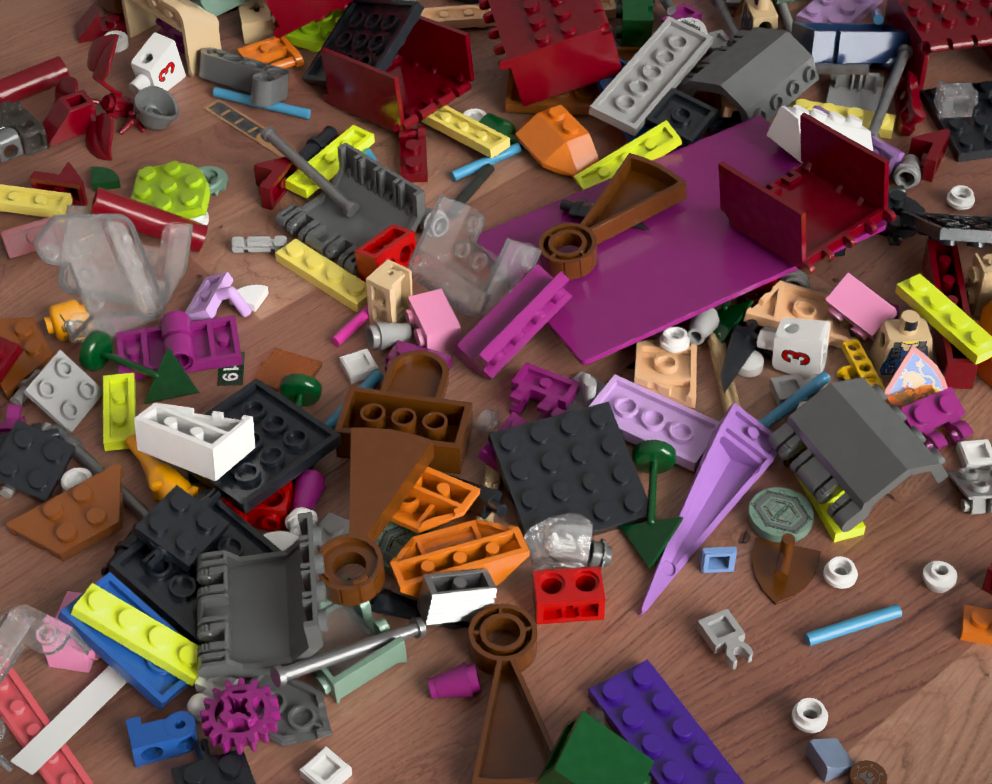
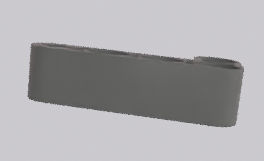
[199,48,289,107]

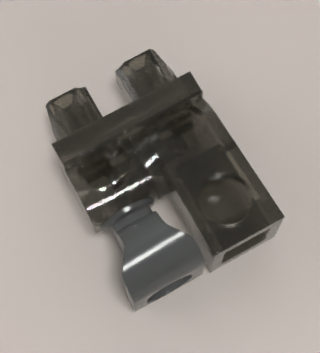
[0,101,49,163]

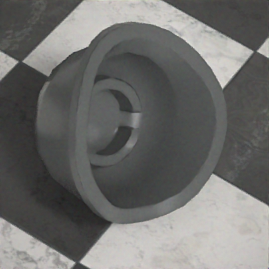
[134,86,179,131]

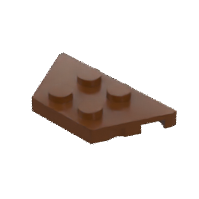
[0,317,54,401]
[6,462,124,561]

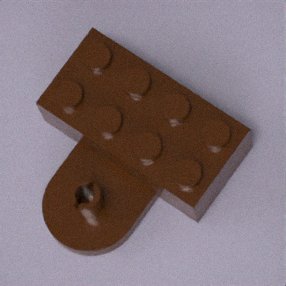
[335,350,473,474]

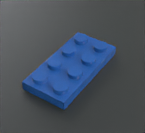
[58,572,189,710]

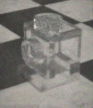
[934,81,978,118]

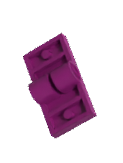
[116,311,243,380]

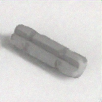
[231,235,287,253]

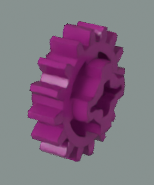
[200,677,281,755]

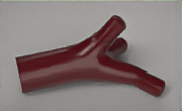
[118,108,146,135]

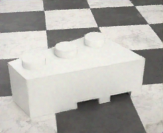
[134,403,255,481]

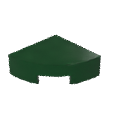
[91,166,121,191]

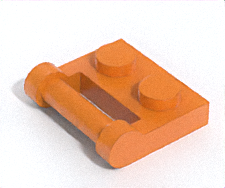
[237,36,304,69]

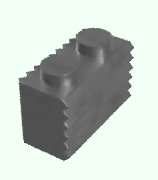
[417,567,497,626]

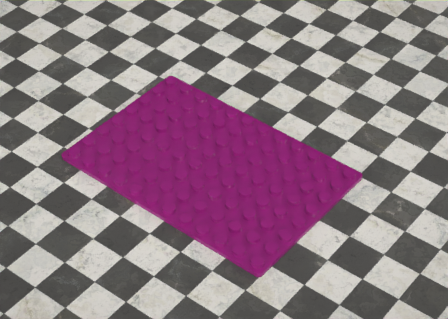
[476,116,886,365]

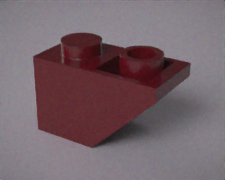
[39,90,97,146]

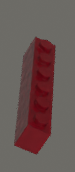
[922,239,979,389]

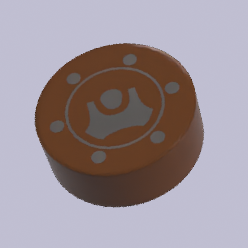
[848,760,887,784]

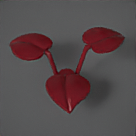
[54,34,134,161]

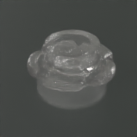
[473,408,501,437]

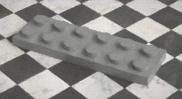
[589,16,714,136]

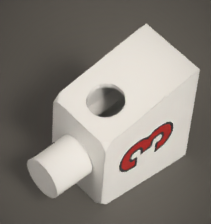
[128,32,186,95]
[757,317,830,379]

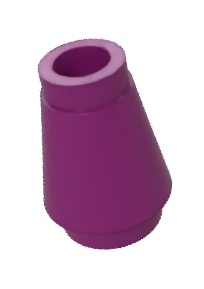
[290,469,326,513]
[428,662,481,699]

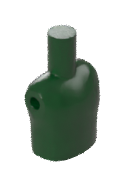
[479,113,523,149]

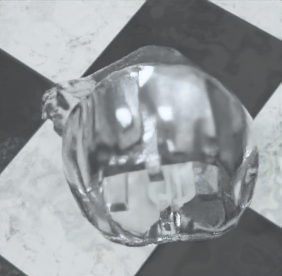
[524,513,593,577]

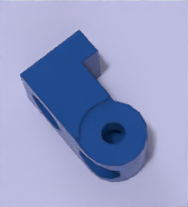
[125,711,198,767]

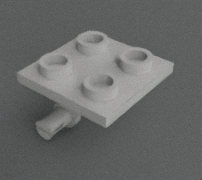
[10,350,103,434]

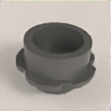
[586,539,612,570]

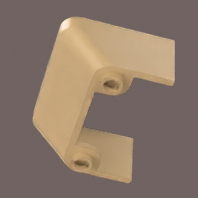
[122,0,221,77]

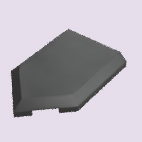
[246,674,332,747]

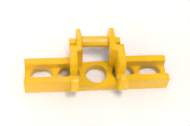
[837,339,885,391]

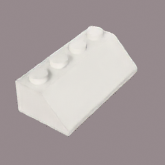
[767,105,873,163]

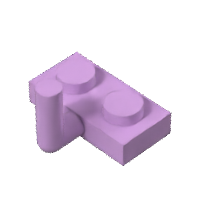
[185,272,252,321]

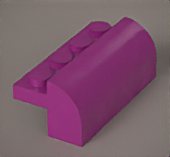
[453,264,572,380]

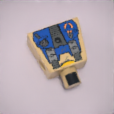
[739,0,778,31]
[869,310,932,376]

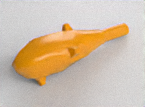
[125,435,198,501]

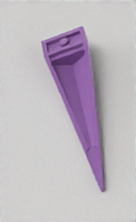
[638,403,777,616]

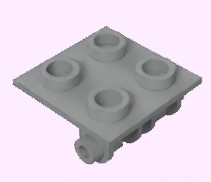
[826,72,884,111]
[948,466,992,515]

